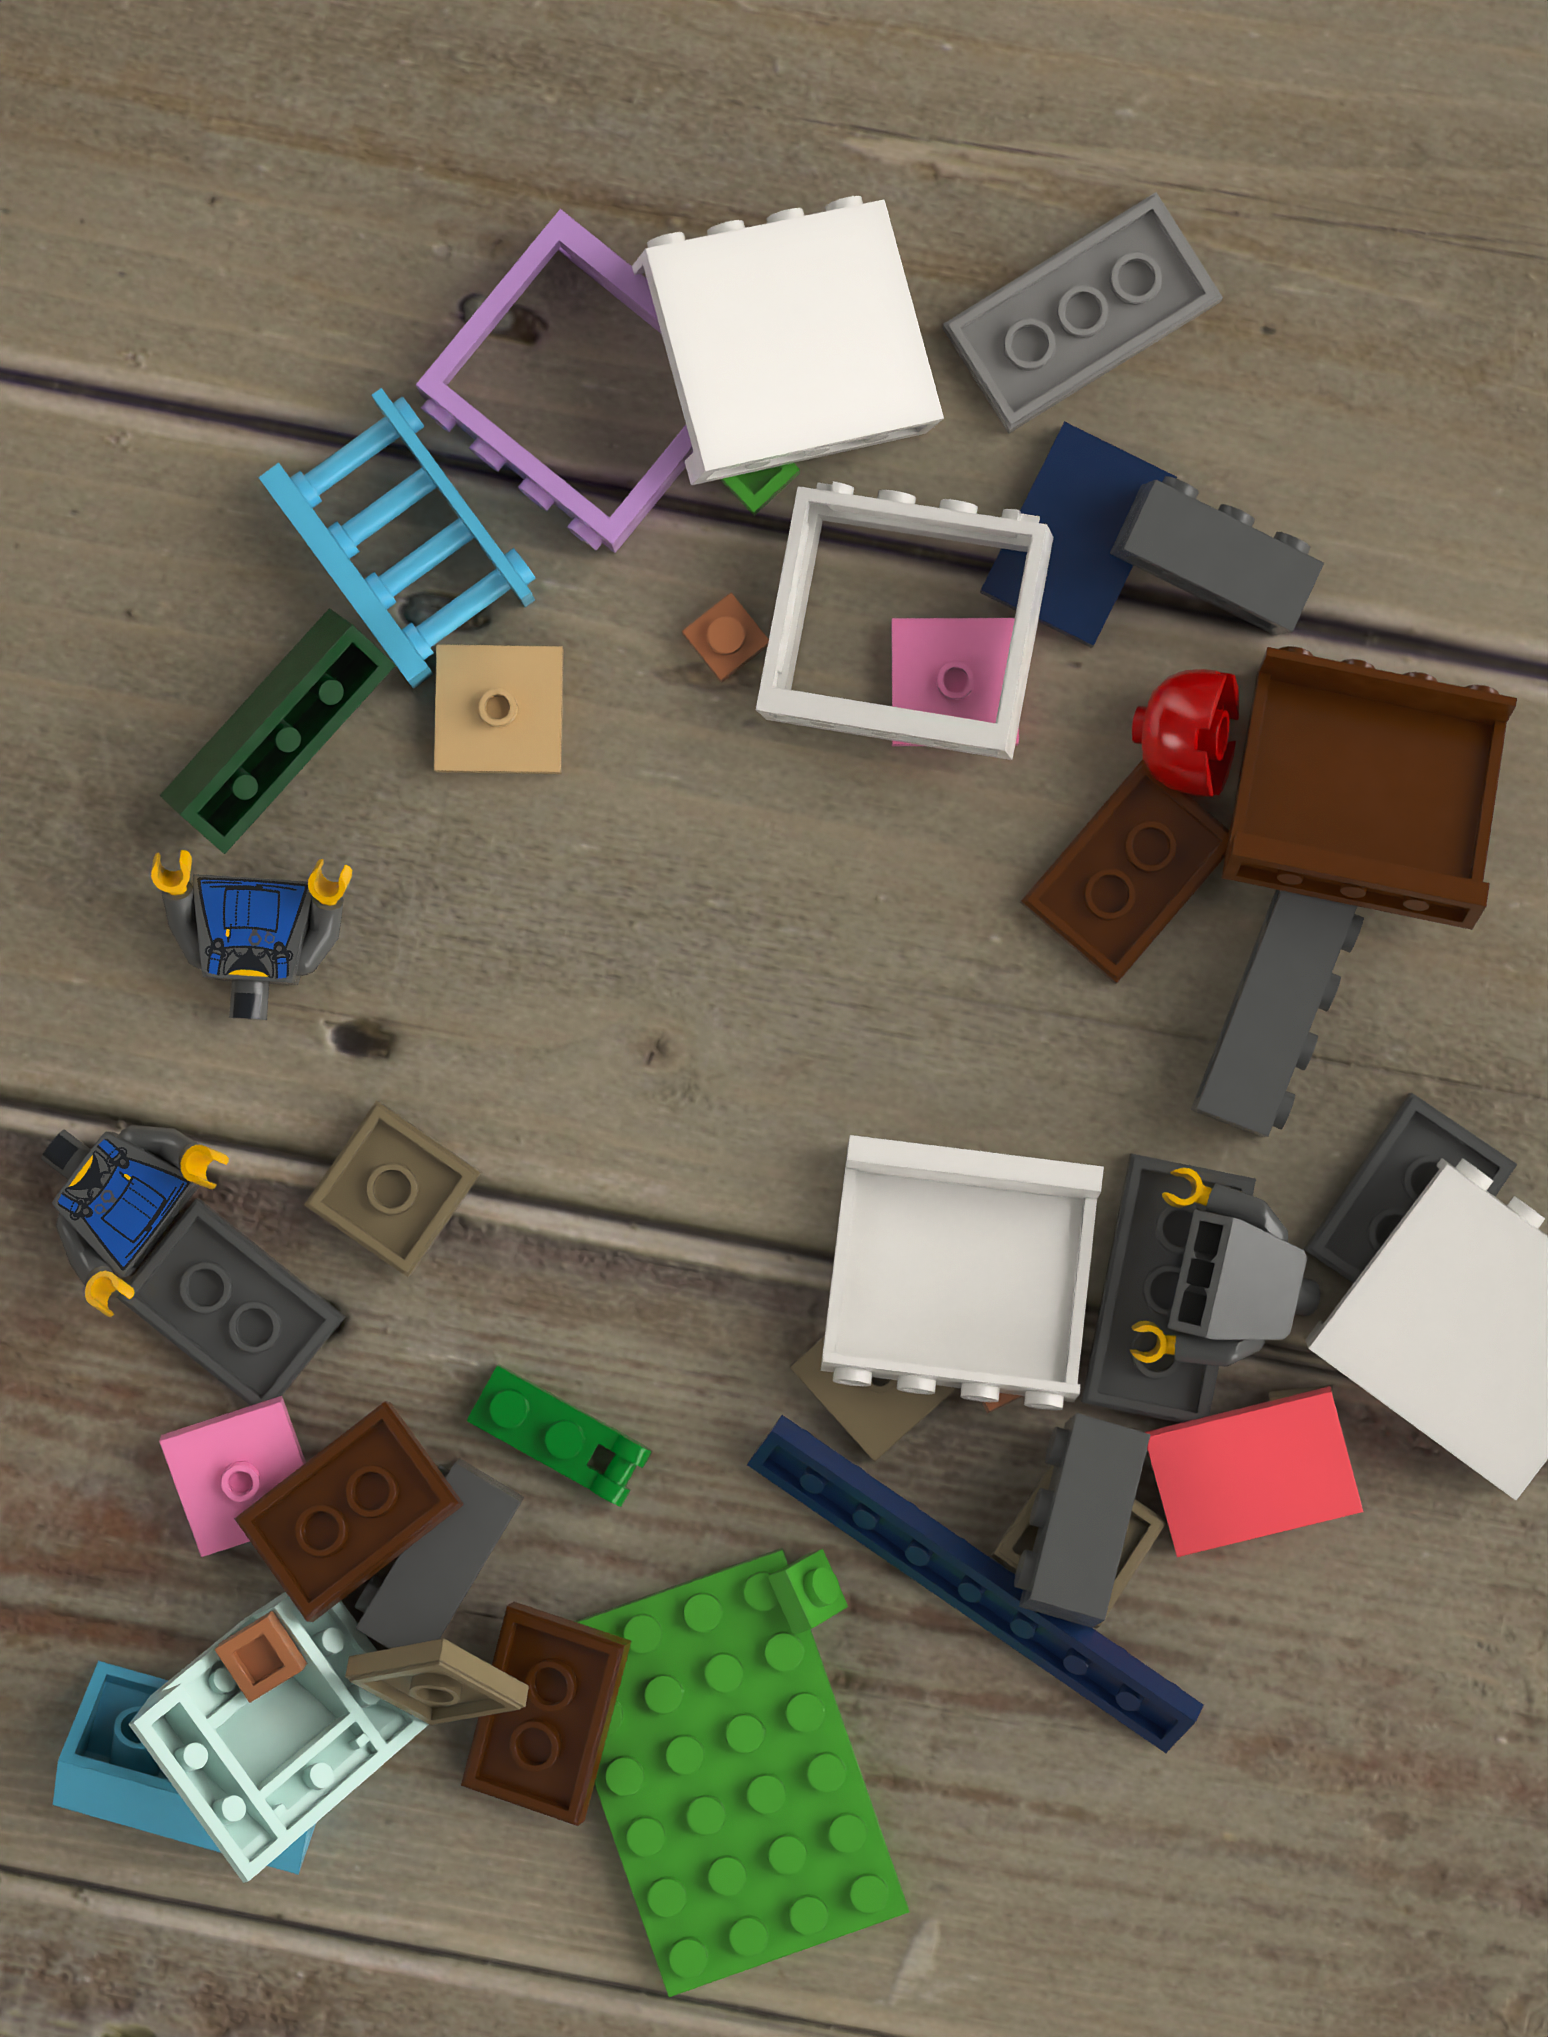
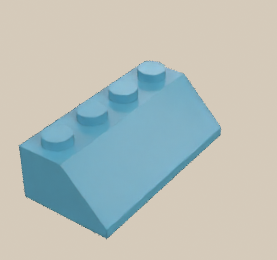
[53,1661,316,1875]

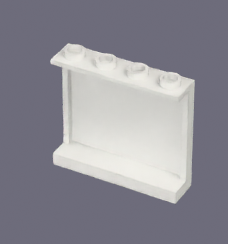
[632,196,944,485]
[821,1135,1104,1410]
[1305,1158,1548,1500]

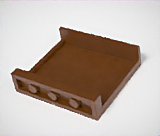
[1221,646,1517,930]

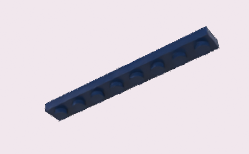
[747,1415,1204,1753]

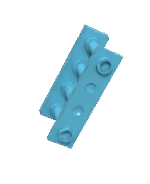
[258,388,536,689]

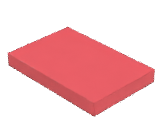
[1145,1386,1363,1557]

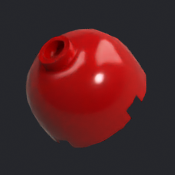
[1132,669,1239,797]

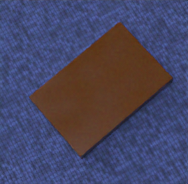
[1020,759,1230,984]
[234,1401,464,1622]
[461,1602,632,1826]

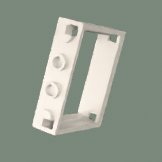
[756,481,1054,760]

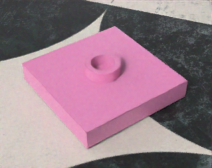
[891,618,1019,746]
[159,1396,306,1557]

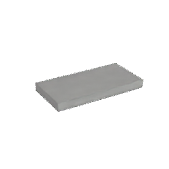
[942,192,1223,434]

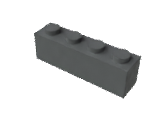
[1191,890,1364,1137]

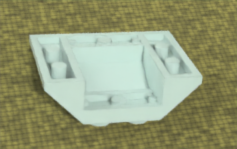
[129,1592,429,1883]

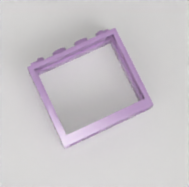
[416,209,693,553]

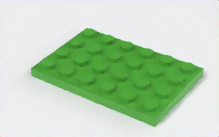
[574,1548,909,1997]

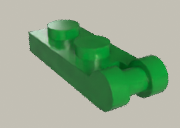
[466,1364,652,1507]

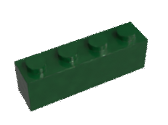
[159,608,396,854]

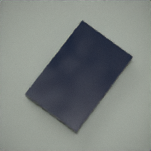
[980,421,1177,648]

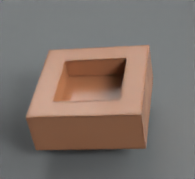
[682,593,769,683]
[214,1610,308,1703]

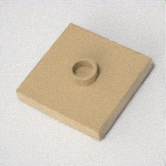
[434,645,564,774]

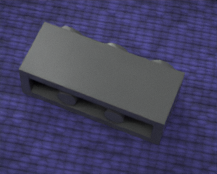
[1110,476,1324,636]
[1014,1413,1151,1628]
[354,1458,524,1649]

